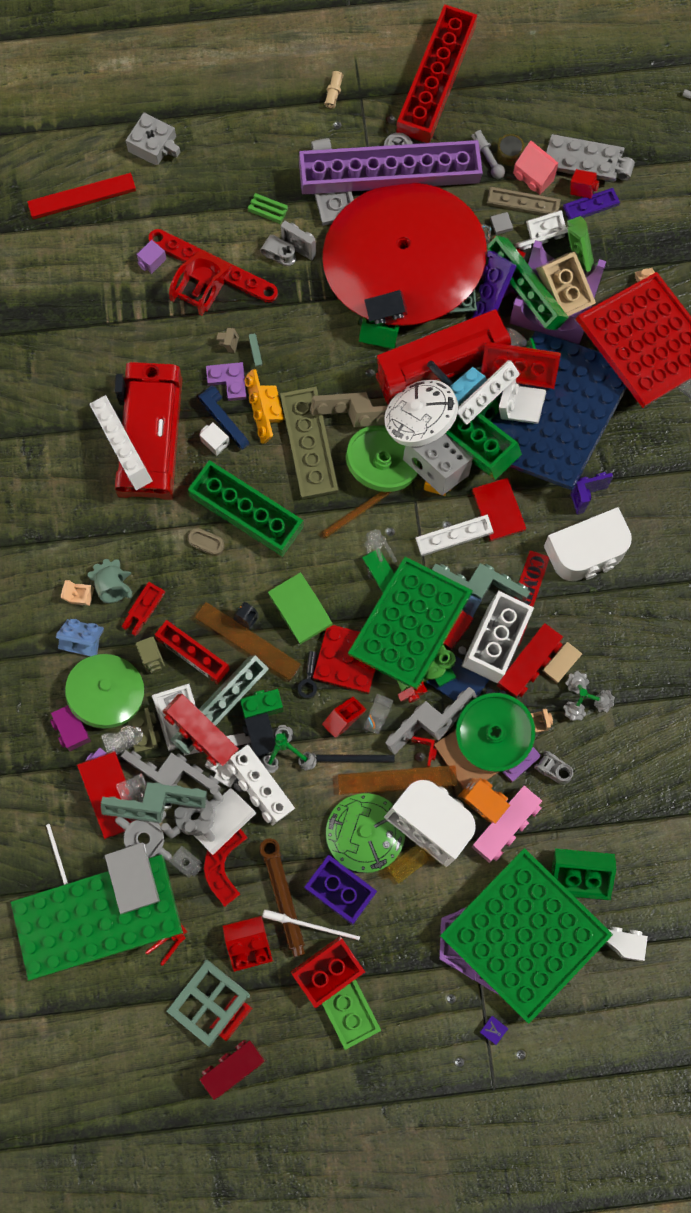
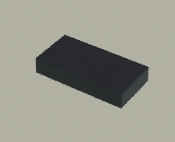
[115,374,126,406]

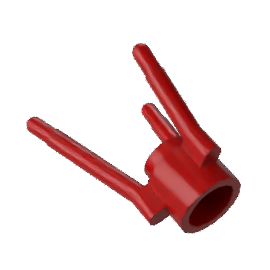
[145,924,187,966]

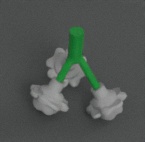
[563,671,615,721]

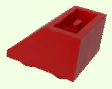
[223,916,273,972]

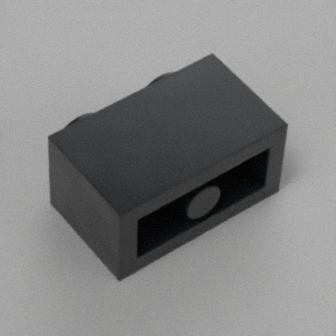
[364,290,408,325]
[242,713,278,759]

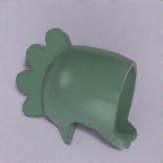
[88,559,132,603]

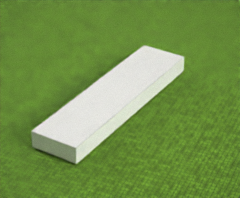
[416,514,494,557]

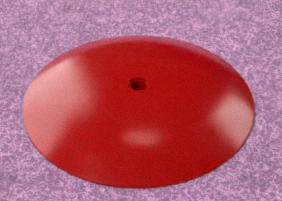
[323,183,487,326]

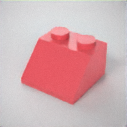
[513,141,558,195]

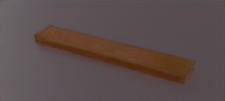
[195,602,301,681]
[338,765,457,795]

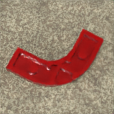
[204,828,248,907]

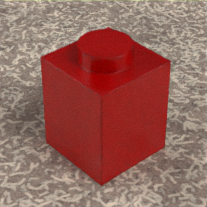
[571,169,599,198]

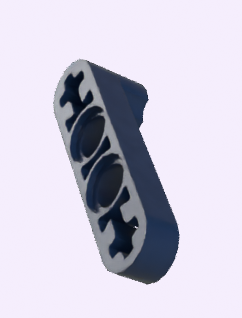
[198,385,249,450]

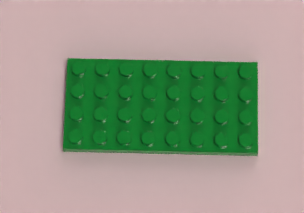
[11,854,183,981]

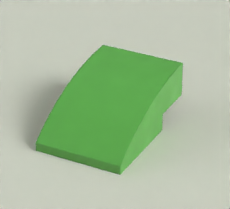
[567,216,594,272]
[268,572,333,644]

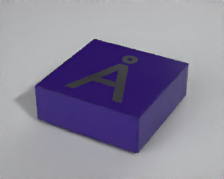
[479,1016,508,1045]

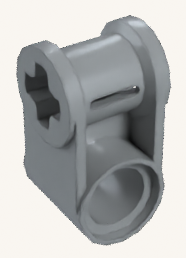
[260,235,296,266]
[534,751,573,785]

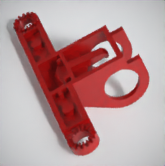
[149,229,278,316]

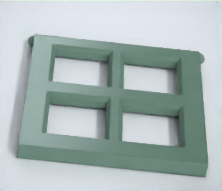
[166,960,250,1047]

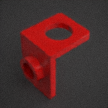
[411,736,437,769]

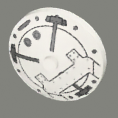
[384,380,458,447]

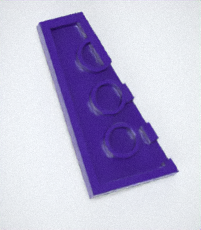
[473,250,517,318]

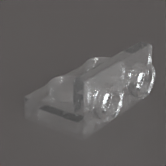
[116,773,147,821]

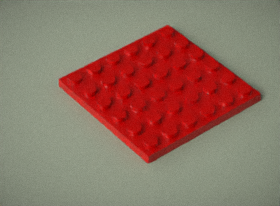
[576,272,691,408]

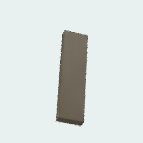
[487,187,561,216]

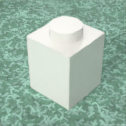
[200,423,230,456]

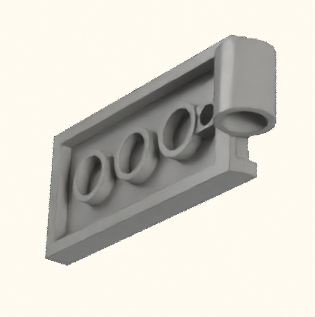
[546,134,635,182]
[311,138,354,226]

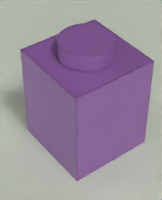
[137,240,167,274]

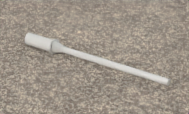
[46,824,68,885]
[262,909,360,940]

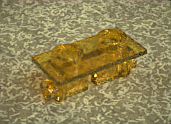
[387,845,430,884]

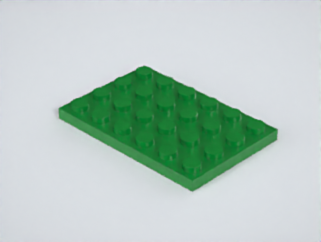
[348,557,473,691]

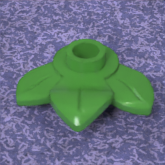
[426,645,456,679]

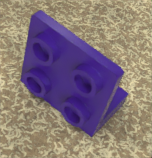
[571,472,613,515]

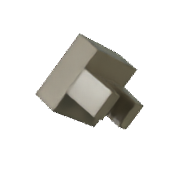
[216,328,239,353]

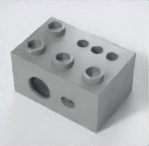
[403,433,473,495]

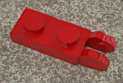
[122,582,166,636]

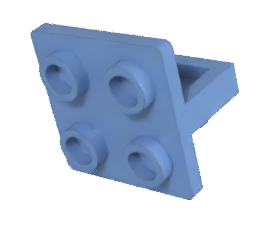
[56,619,104,656]

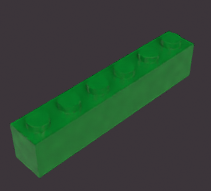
[487,235,569,331]

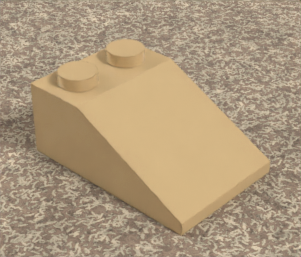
[536,252,596,316]

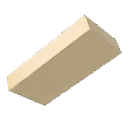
[542,642,582,684]

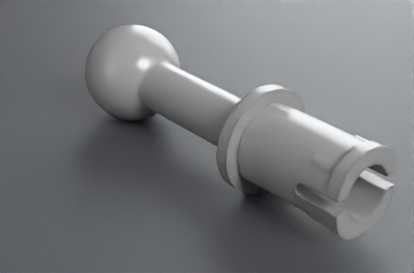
[471,130,505,179]

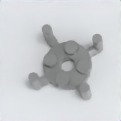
[161,784,223,842]
[115,811,172,861]

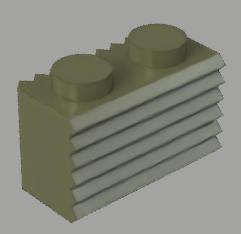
[136,637,165,673]

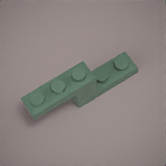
[432,563,530,603]
[101,782,207,823]

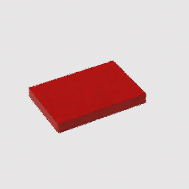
[472,478,527,542]

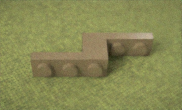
[310,392,388,427]

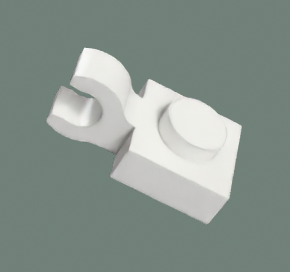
[205,760,237,788]

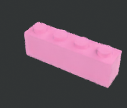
[472,786,542,863]

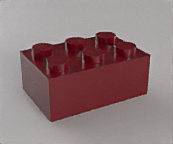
[199,1040,266,1100]

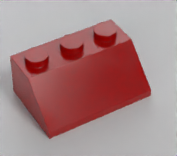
[290,936,365,1008]

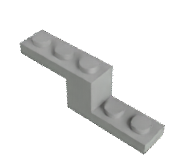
[385,687,477,755]
[121,750,221,791]

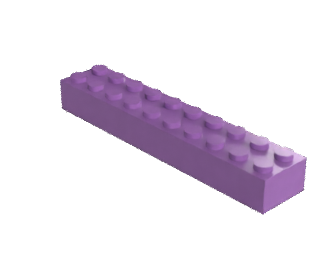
[299,140,483,194]

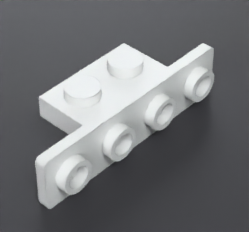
[514,210,568,250]
[458,360,520,424]

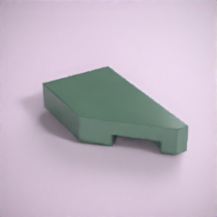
[249,333,262,367]

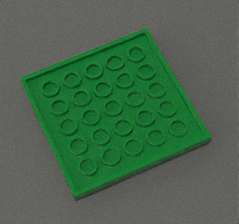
[440,848,613,1024]

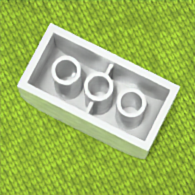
[544,507,632,581]
[462,591,534,683]
[384,780,475,867]

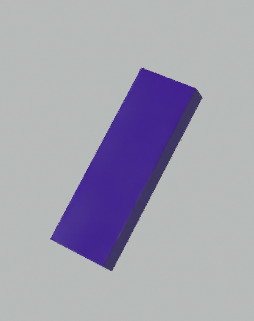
[563,188,620,220]

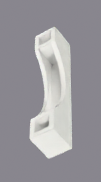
[90,395,153,490]
[605,927,648,962]

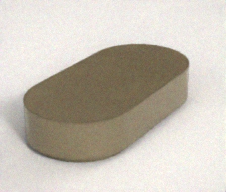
[188,528,224,556]

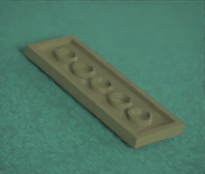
[280,387,338,499]

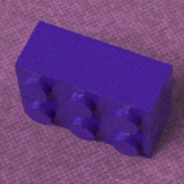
[304,855,377,925]

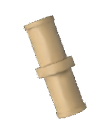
[324,71,344,109]

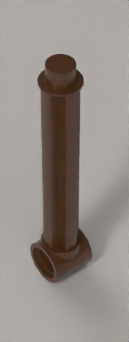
[260,838,306,957]

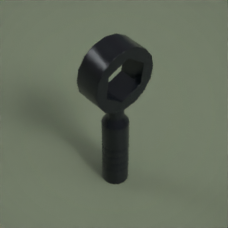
[298,651,317,699]

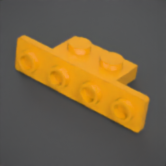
[245,369,285,444]

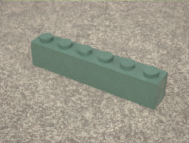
[170,655,269,754]

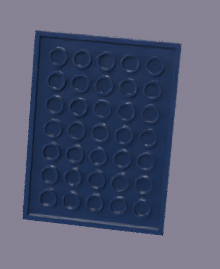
[491,331,627,491]

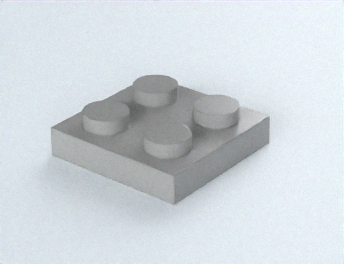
[281,221,316,261]

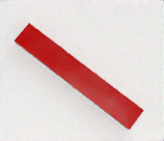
[27,173,136,220]

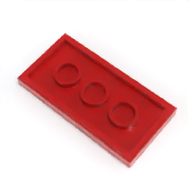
[481,342,561,389]
[77,751,137,839]

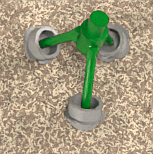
[260,725,316,773]

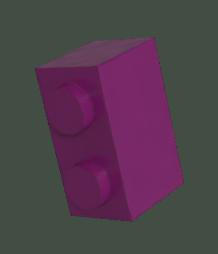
[50,705,91,751]

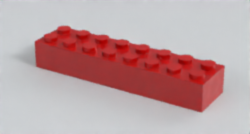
[396,4,477,143]

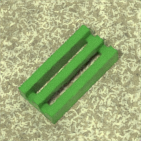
[248,193,288,224]

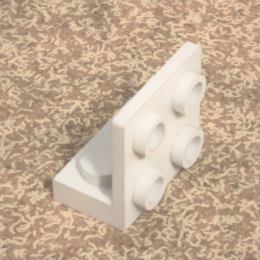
[499,379,546,424]

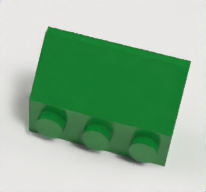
[552,848,617,900]

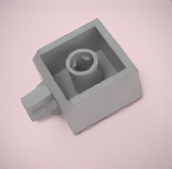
[126,113,180,165]

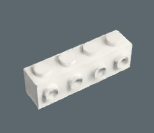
[226,745,295,826]

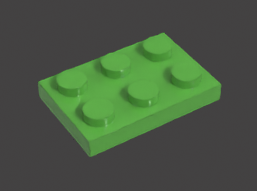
[322,979,381,1050]

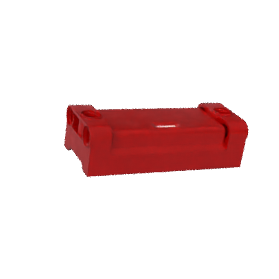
[376,309,511,405]
[115,362,182,500]

